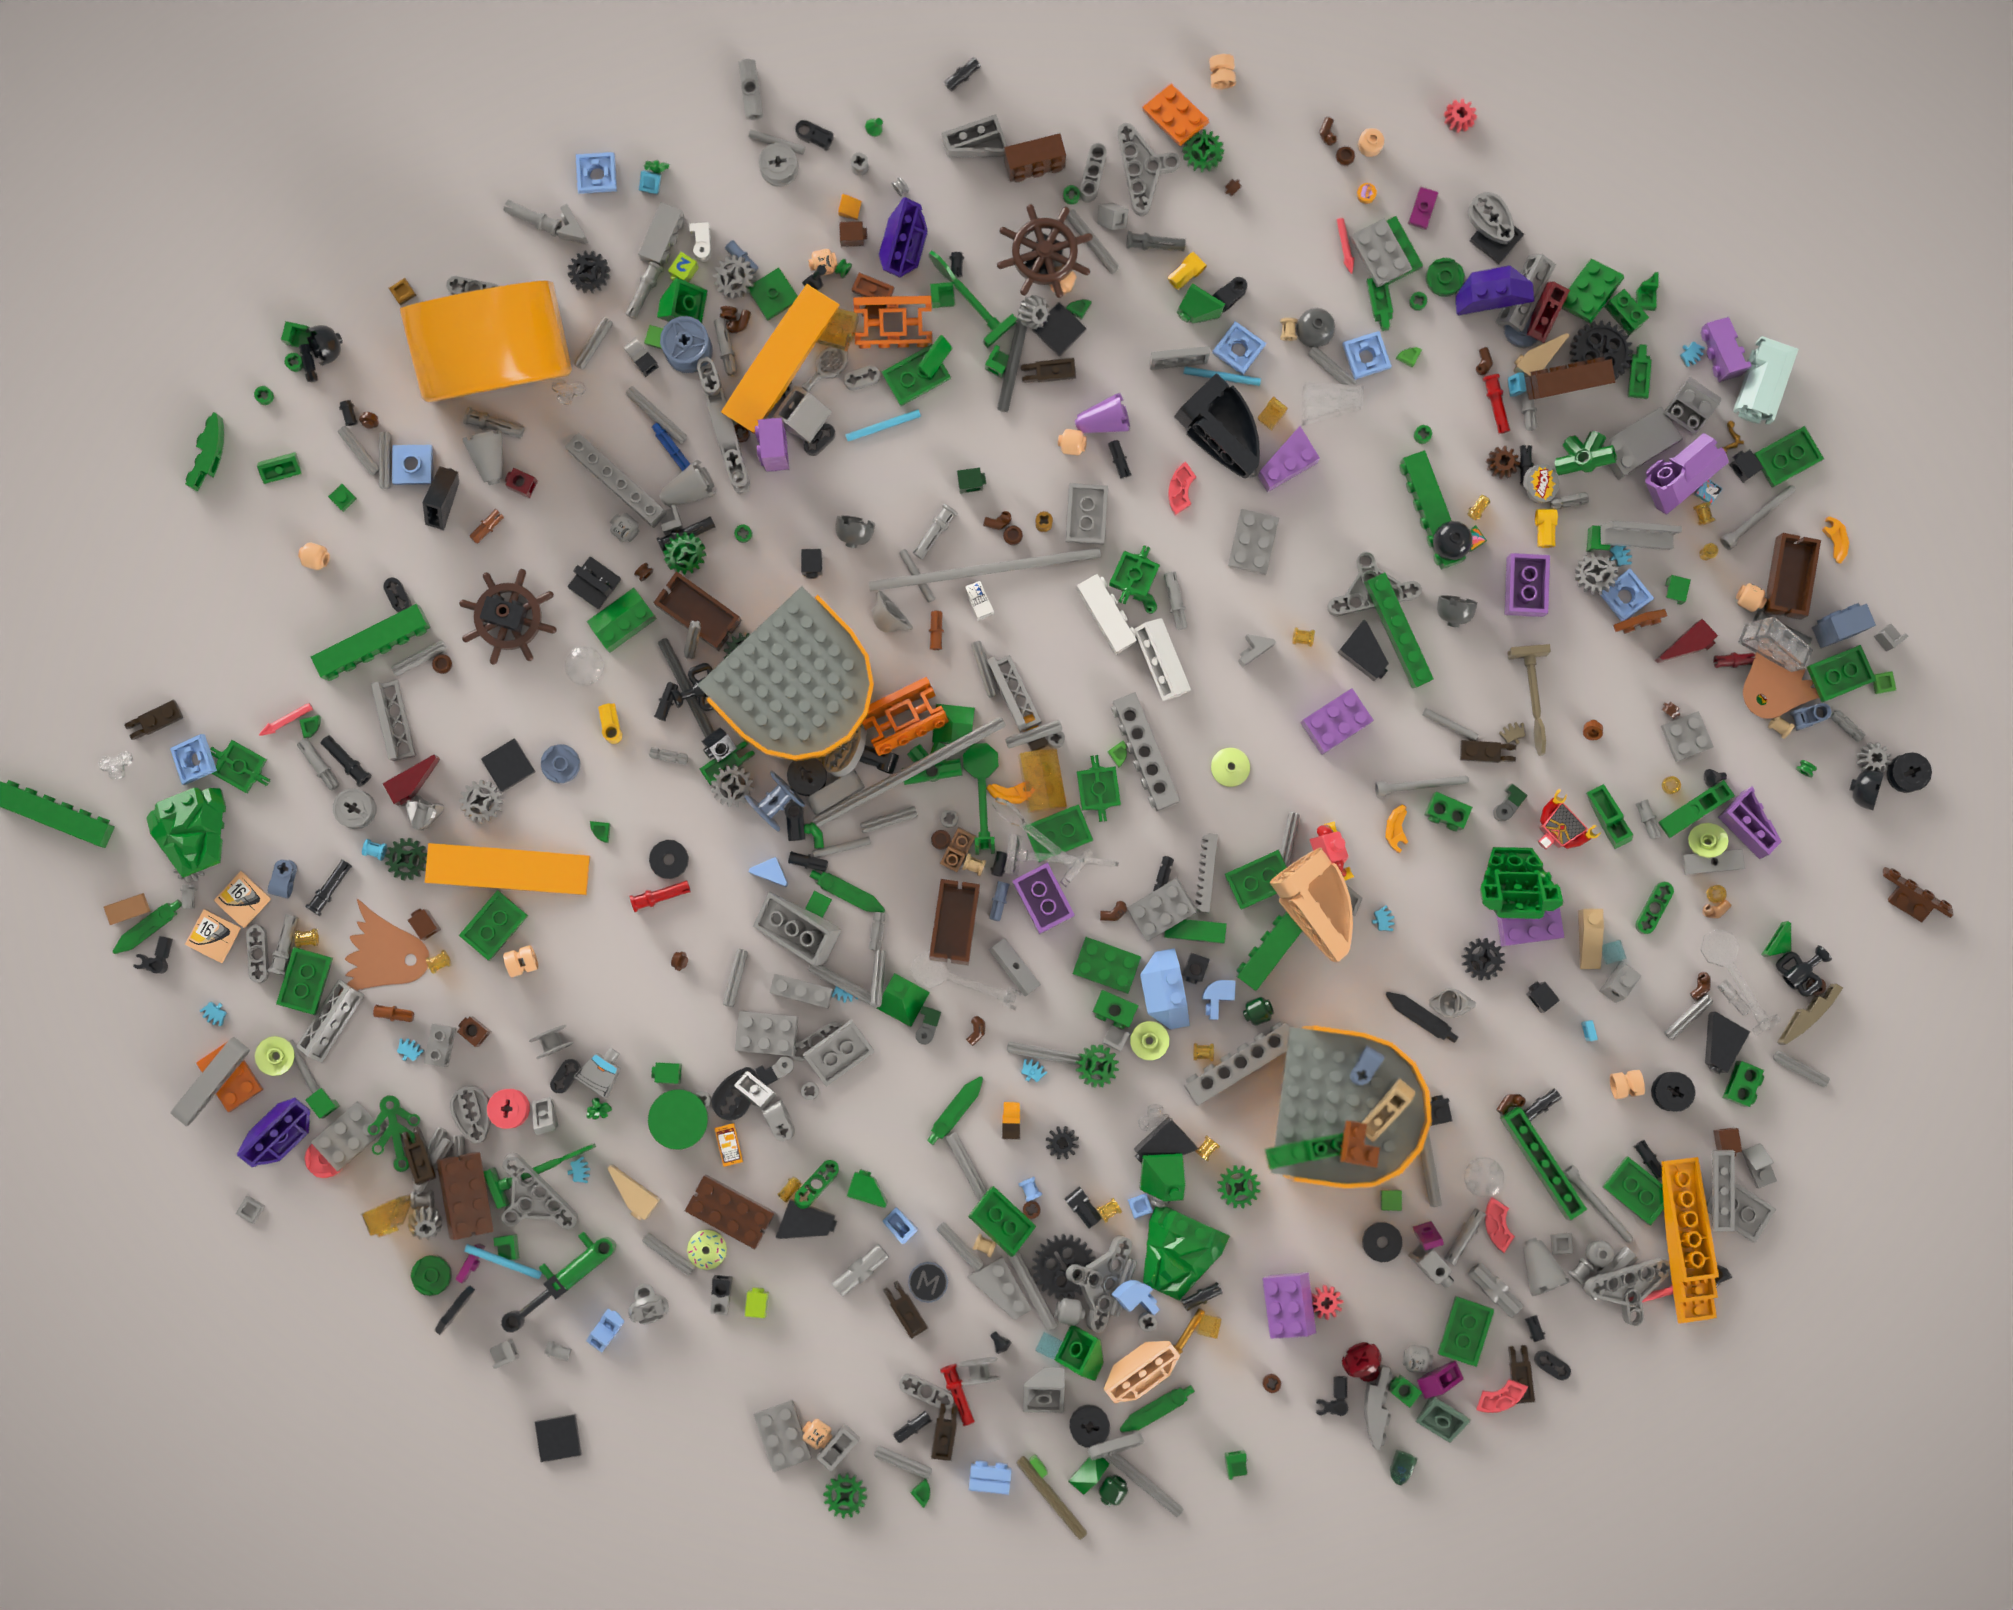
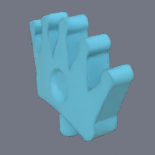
[1680,342,1705,367]
[1610,546,1632,567]
[1372,906,1395,931]
[832,986,858,1003]
[200,1002,227,1026]
[397,1038,424,1061]
[1021,1059,1047,1082]
[568,1157,590,1183]

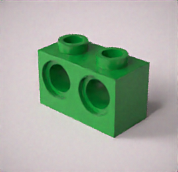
[1605,289,1649,336]
[1424,792,1473,832]
[1722,1061,1764,1107]

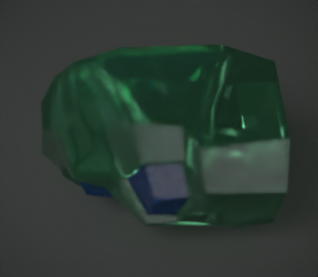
[1390,1450,1418,1485]

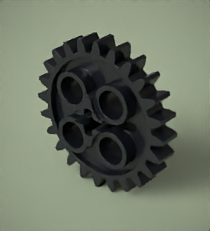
[1569,320,1633,380]
[1031,1234,1096,1299]

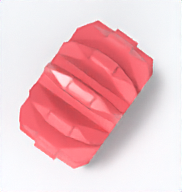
[1444,98,1477,133]
[1311,1285,1343,1320]

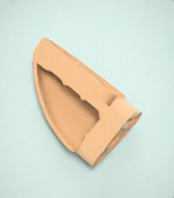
[1270,848,1353,962]

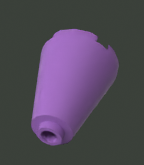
[1075,393,1130,433]

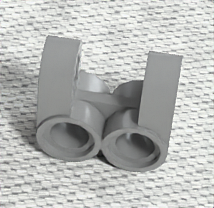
[762,1100,795,1141]

